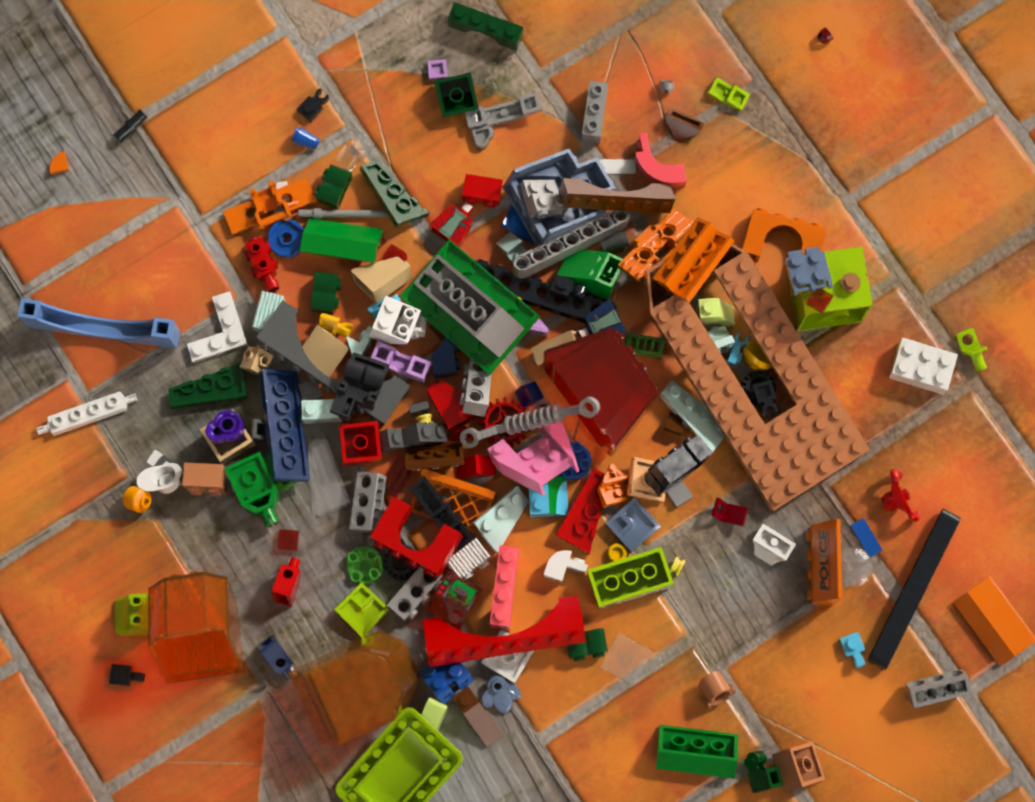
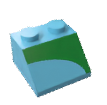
[529,476,568,518]

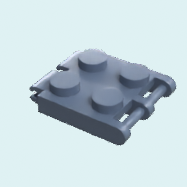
[785,247,833,295]

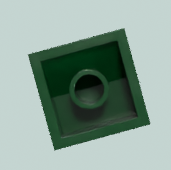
[434,72,479,118]

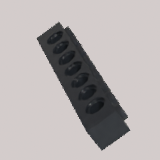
[475,259,617,325]

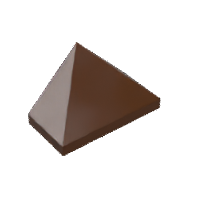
[665,108,705,141]

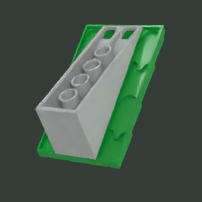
[400,239,540,375]

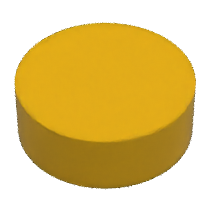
[608,543,627,562]

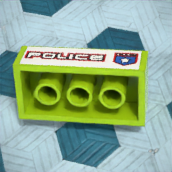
[586,547,674,610]

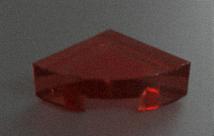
[447,425,473,442]

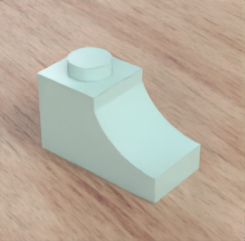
[708,325,735,354]

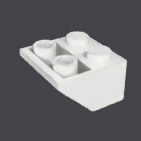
[368,296,421,344]

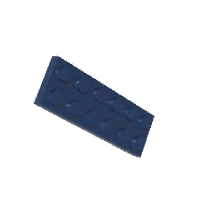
[259,369,310,482]

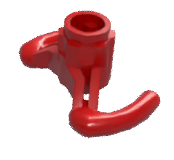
[881,468,920,522]

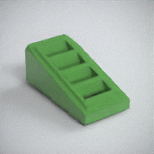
[624,333,665,360]

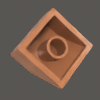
[772,741,826,793]

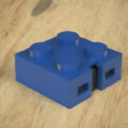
[418,662,474,704]

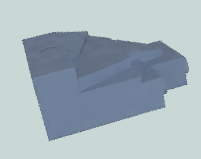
[502,148,615,247]

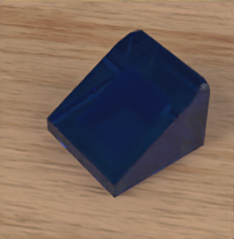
[515,381,544,407]

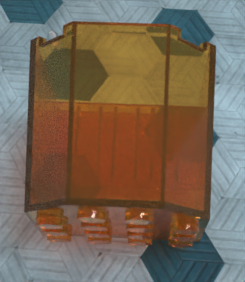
[148,571,245,684]
[288,631,420,746]

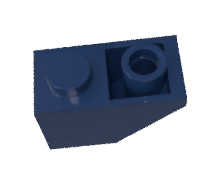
[431,337,460,379]

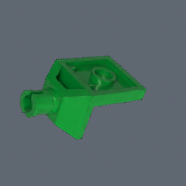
[224,452,281,528]

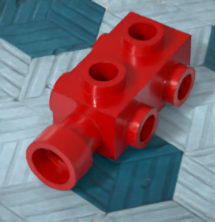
[243,237,280,293]

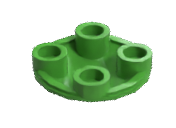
[346,546,384,584]

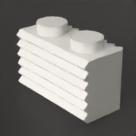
[447,538,491,582]

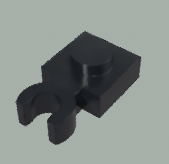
[297,89,330,123]
[752,380,777,417]

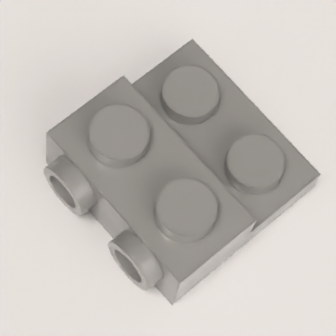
[520,180,569,219]

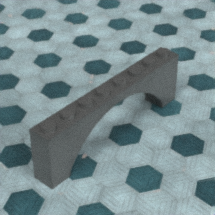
[256,300,410,426]

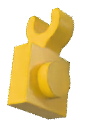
[318,313,353,337]

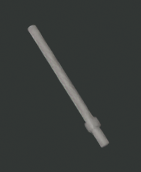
[299,208,390,219]

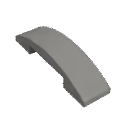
[465,92,542,129]

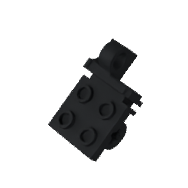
[330,352,390,422]

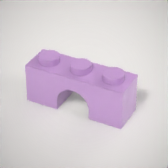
[371,341,432,384]

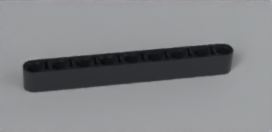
[867,508,961,670]

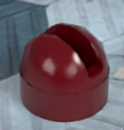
[817,27,834,44]

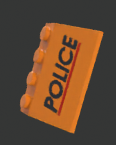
[806,519,842,605]

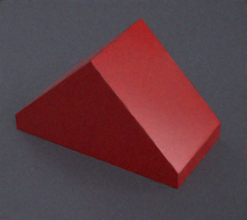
[457,455,496,479]

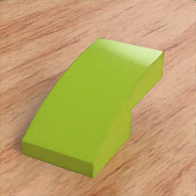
[706,77,750,111]

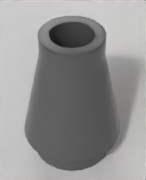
[601,231,630,252]

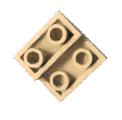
[302,325,350,377]

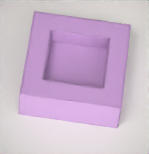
[428,59,448,81]

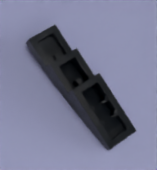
[409,476,475,550]

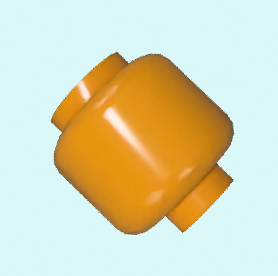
[123,486,152,513]

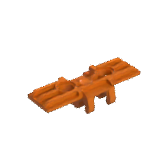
[223,177,317,235]
[618,209,693,282]

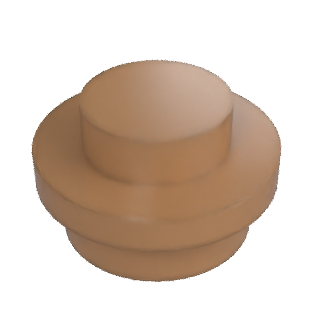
[841,273,861,293]

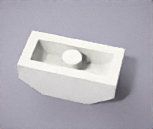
[752,524,796,566]

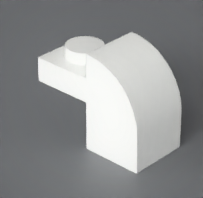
[543,550,588,583]

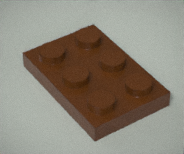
[405,442,464,471]

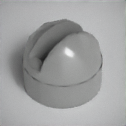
[659,80,675,94]

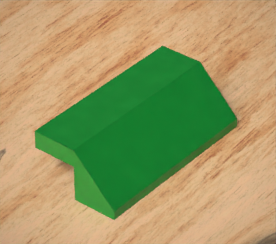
[300,218,383,264]

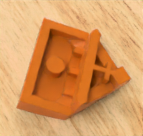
[597,463,637,508]

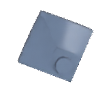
[606,497,661,552]

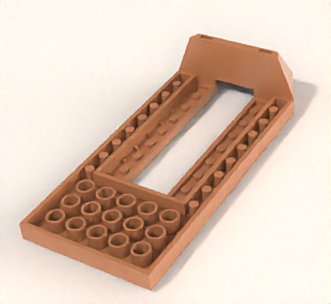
[644,244,870,511]

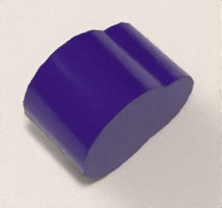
[206,410,245,445]

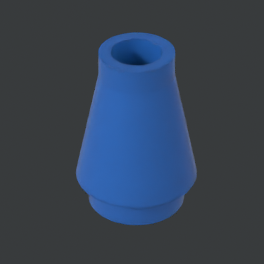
[291,127,320,149]

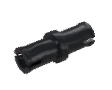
[113,109,148,143]

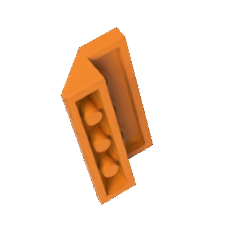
[653,217,734,303]
[953,576,1035,666]

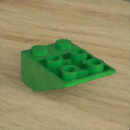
[557,250,623,300]

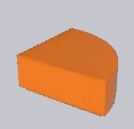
[50,151,70,175]

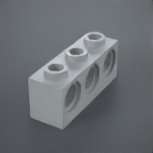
[581,81,608,144]
[460,358,492,417]
[349,472,387,533]
[387,567,444,622]
[905,669,972,708]

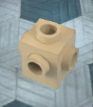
[240,345,273,375]

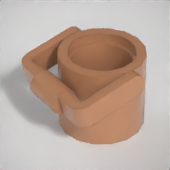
[699,671,736,709]

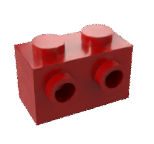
[462,174,503,208]

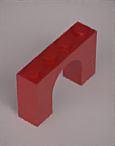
[370,497,463,578]

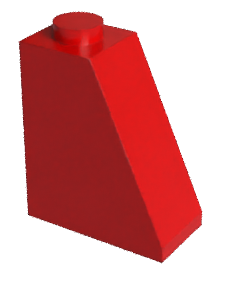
[426,380,478,432]

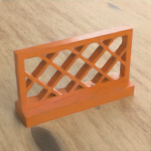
[410,468,497,536]

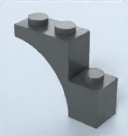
[379,423,448,453]

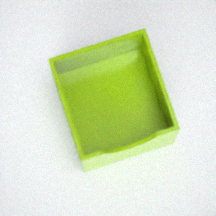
[787,247,873,331]

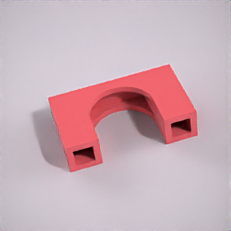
[490,545,519,631]

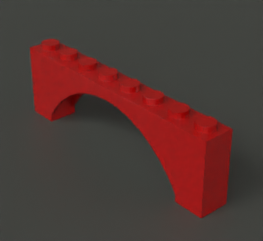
[423,595,586,667]

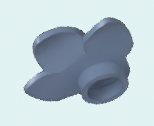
[482,676,521,714]

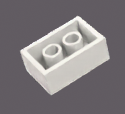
[889,337,958,395]

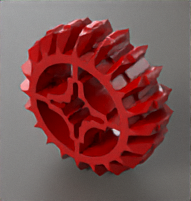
[479,397,530,448]

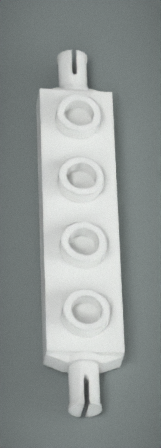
[36,391,138,436]

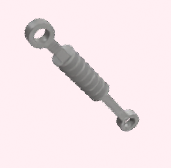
[460,397,600,448]

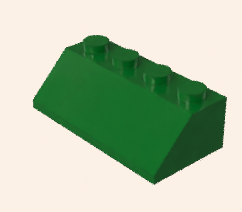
[655,725,738,779]

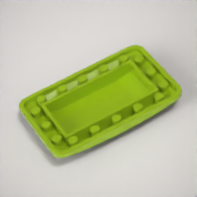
[336,707,463,802]

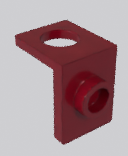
[711,498,749,527]

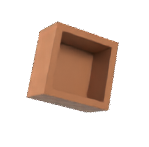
[182,463,228,497]

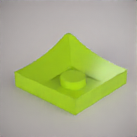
[334,582,390,640]

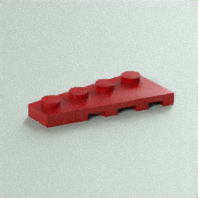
[555,468,605,555]

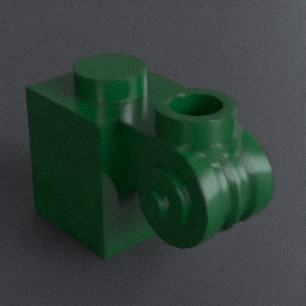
[744,750,783,793]

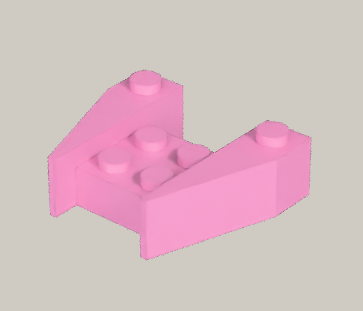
[487,421,579,496]

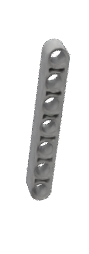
[513,210,629,279]

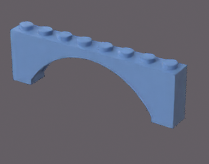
[17,298,180,349]

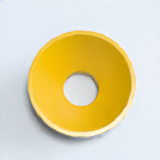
[744,342,772,370]

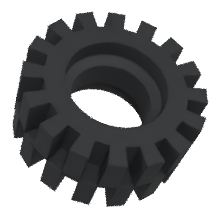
[741,370,777,407]
[383,544,418,580]

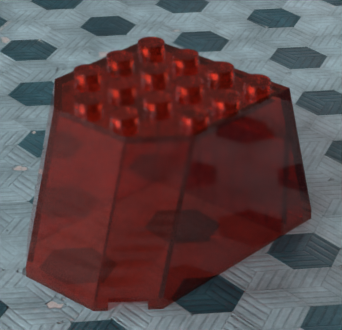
[543,327,658,457]

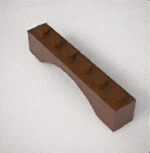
[558,178,675,213]

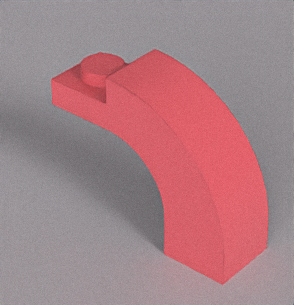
[635,133,687,188]

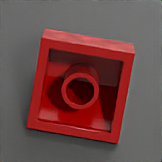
[339,421,382,467]

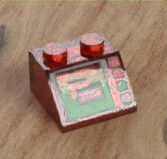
[426,571,482,629]

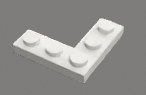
[187,291,248,363]

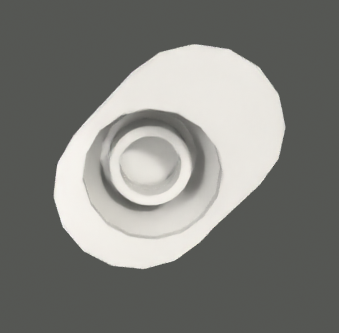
[136,463,182,494]

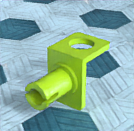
[956,328,987,372]

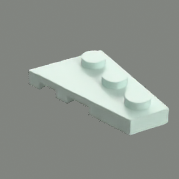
[473,486,529,553]

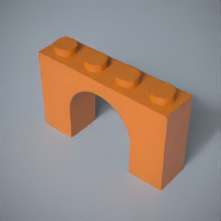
[742,208,827,261]

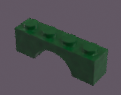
[448,2,524,51]

